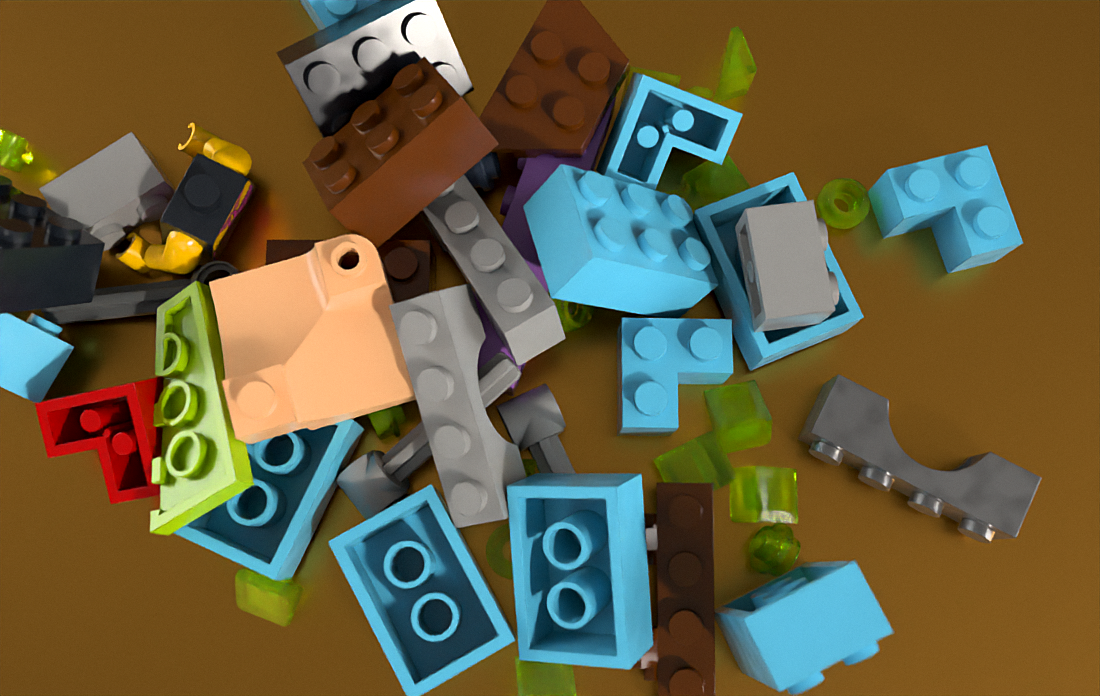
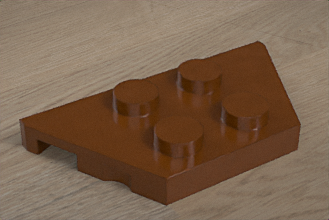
[479,0,630,158]

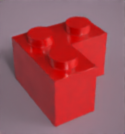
[34,376,164,504]

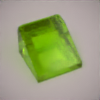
[713,26,757,103]
[704,380,773,454]
[653,431,737,491]
[730,466,798,524]
[235,568,304,626]
[514,655,577,696]

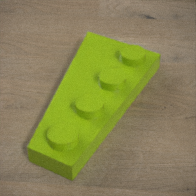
[150,281,254,535]

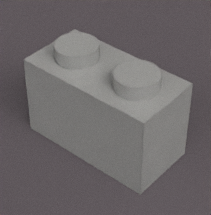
[39,132,176,251]
[735,200,839,332]

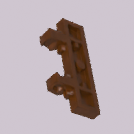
[631,482,716,696]

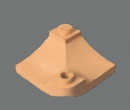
[209,234,416,445]

